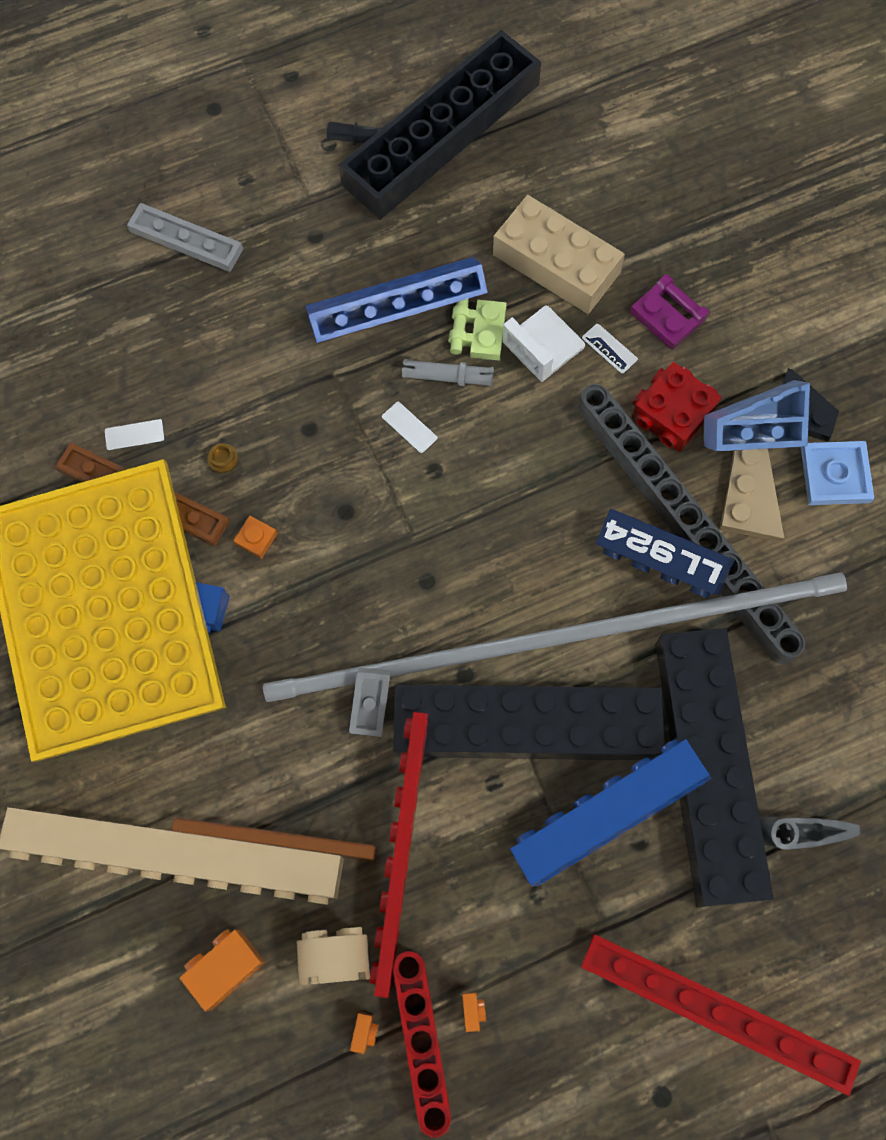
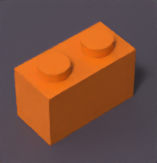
[180,929,266,1012]

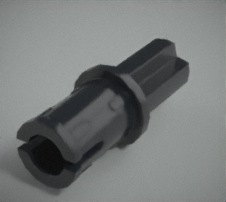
[326,121,382,146]

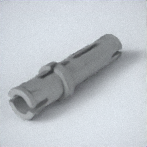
[402,359,494,387]

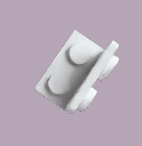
[502,306,585,382]

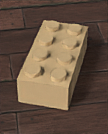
[493,195,625,314]

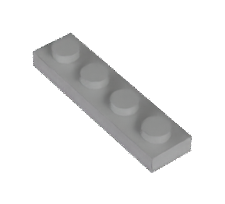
[127,203,243,272]

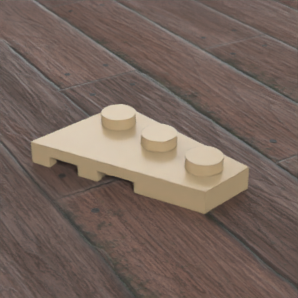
[720,449,784,542]

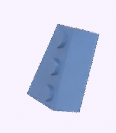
[704,380,810,451]

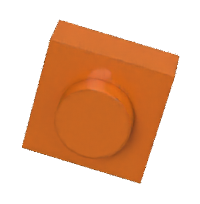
[233,516,278,559]
[462,992,486,1032]
[350,1012,379,1054]

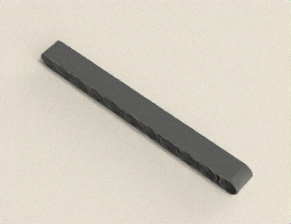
[579,384,805,664]

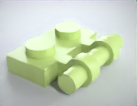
[448,299,507,361]

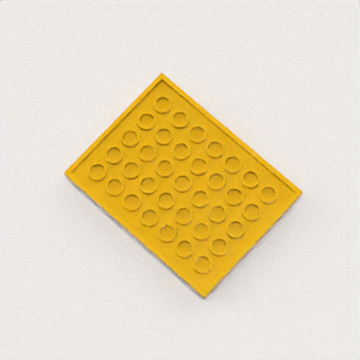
[0,459,226,762]

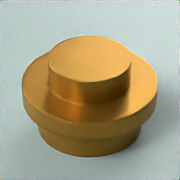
[207,443,239,473]

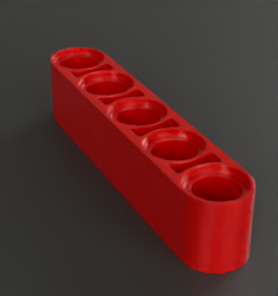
[393,951,451,1138]

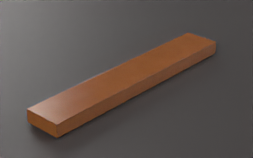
[55,442,230,547]
[171,818,378,862]

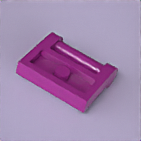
[630,274,711,350]

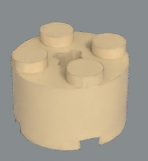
[297,927,370,986]

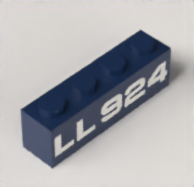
[596,509,735,598]

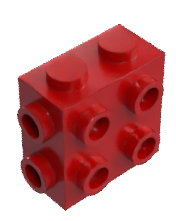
[632,362,722,453]

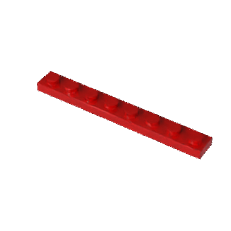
[369,712,429,998]
[580,934,861,1096]

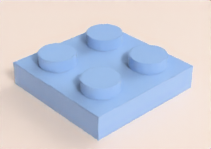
[801,441,874,505]

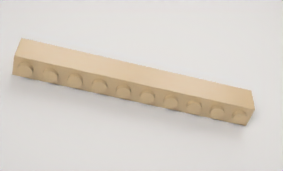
[0,807,344,905]

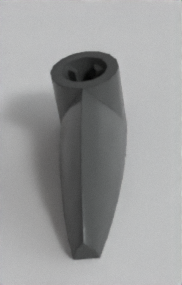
[760,816,860,850]

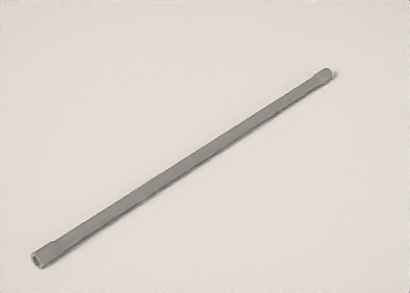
[263,572,847,702]

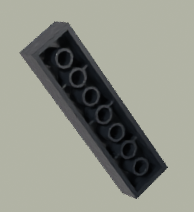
[338,29,541,220]
[655,628,774,908]
[393,685,664,760]

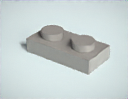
[349,667,390,737]

